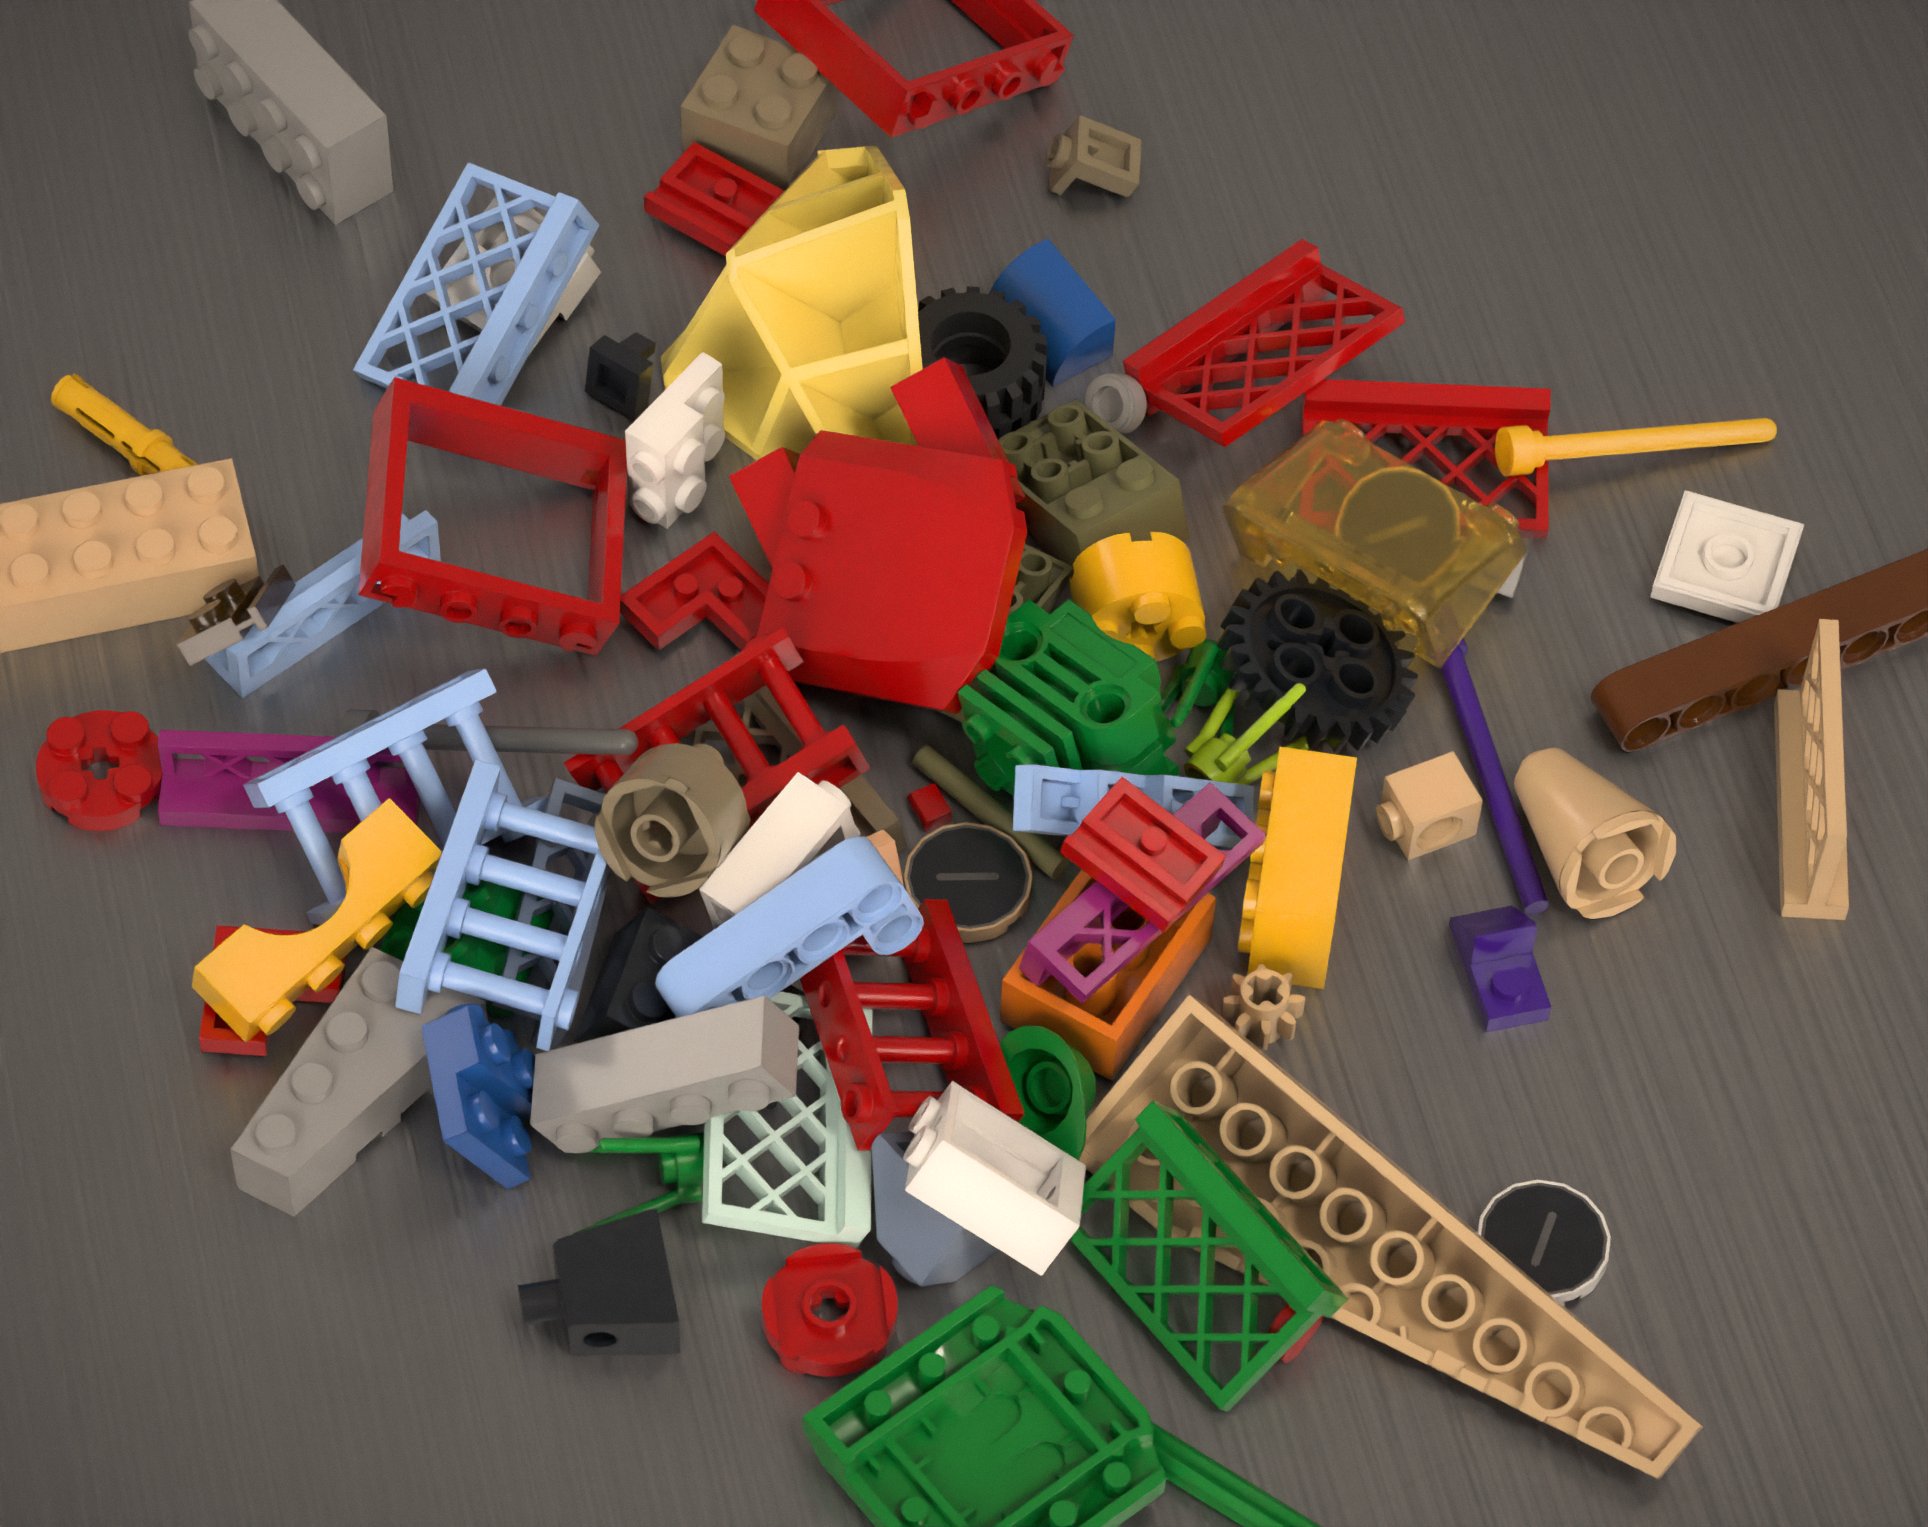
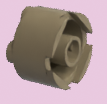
[594,743,750,897]

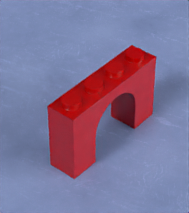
[729,357,1026,569]

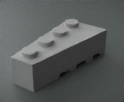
[230,947,487,1217]

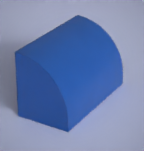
[988,238,1116,387]

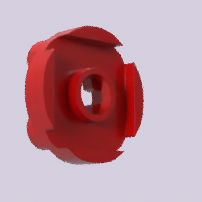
[36,710,163,831]
[762,1243,898,1377]

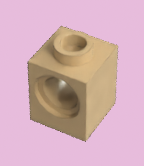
[1376,751,1483,860]

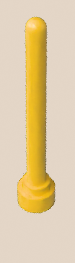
[1495,418,1777,476]

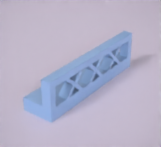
[205,510,441,699]

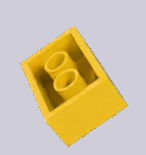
[1237,747,1357,990]

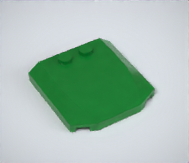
[802,1285,1166,1527]

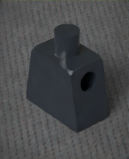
[518,1208,680,1356]

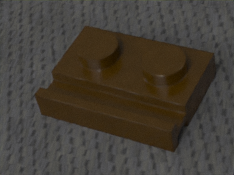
[177,564,296,666]

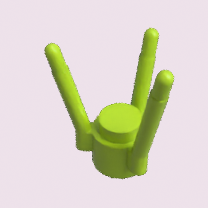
[1183,683,1325,785]

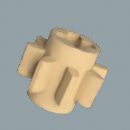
[1221,964,1305,1050]

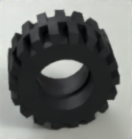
[918,286,1047,440]

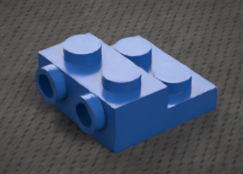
[421,1004,535,1189]

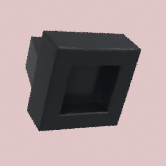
[584,332,656,420]

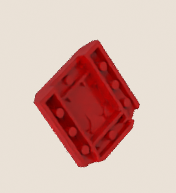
[757,430,1027,714]

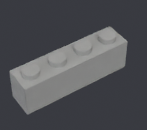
[530,995,799,1153]

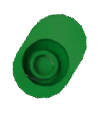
[999,1025,1096,1161]

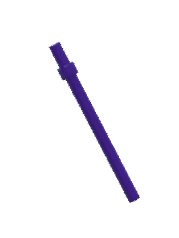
[1417,587,1549,915]

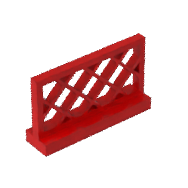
[1122,239,1405,447]
[1301,379,1551,538]

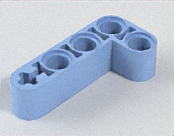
[655,836,924,1018]

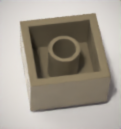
[680,25,839,191]

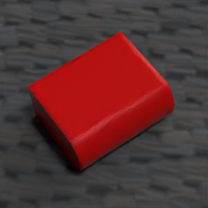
[907,783,952,832]

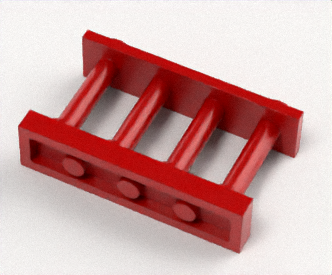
[563,627,871,905]
[799,899,1025,1151]

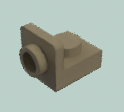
[1045,115,1142,198]

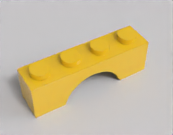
[192,798,442,1043]

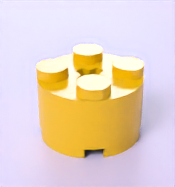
[1069,532,1207,662]

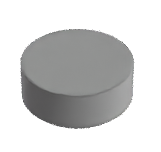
[1084,373,1147,434]

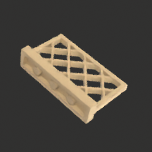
[1774,619,1849,920]

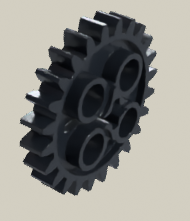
[1217,569,1418,753]

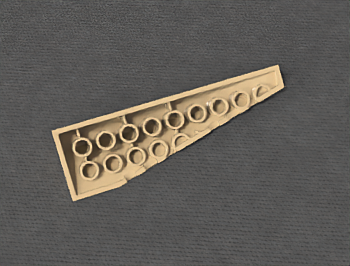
[1079,995,1703,1479]

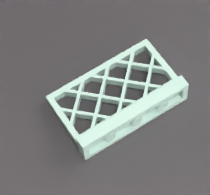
[702,992,873,1249]

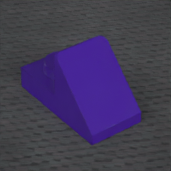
[1449,905,1551,1033]

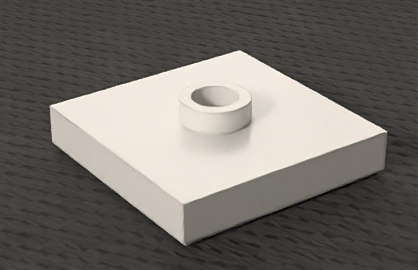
[1650,490,1804,623]

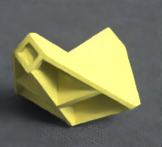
[661,146,923,460]

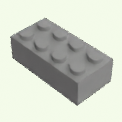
[188,0,394,225]

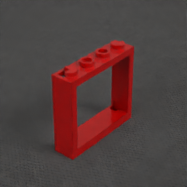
[754,0,1074,138]
[358,377,627,656]

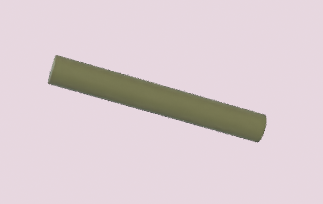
[913,745,1069,879]

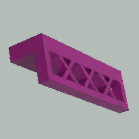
[158,730,420,833]
[1019,782,1267,1004]

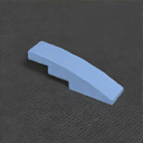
[1013,764,1254,849]

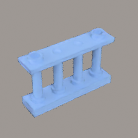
[243,669,548,925]
[395,760,610,1051]

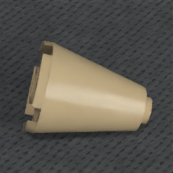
[1514,748,1676,919]

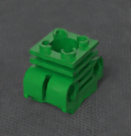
[957,599,1180,796]

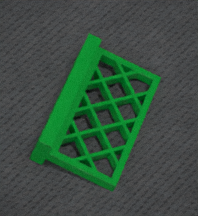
[1070,1100,1349,1412]

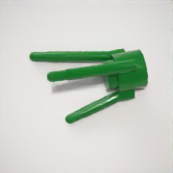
[1160,639,1241,739]
[574,1132,704,1234]

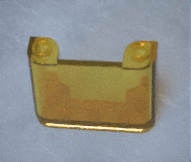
[1223,419,1526,669]

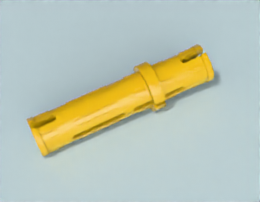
[51,373,199,476]

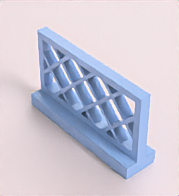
[353,162,600,406]

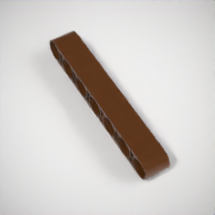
[1591,549,1928,752]

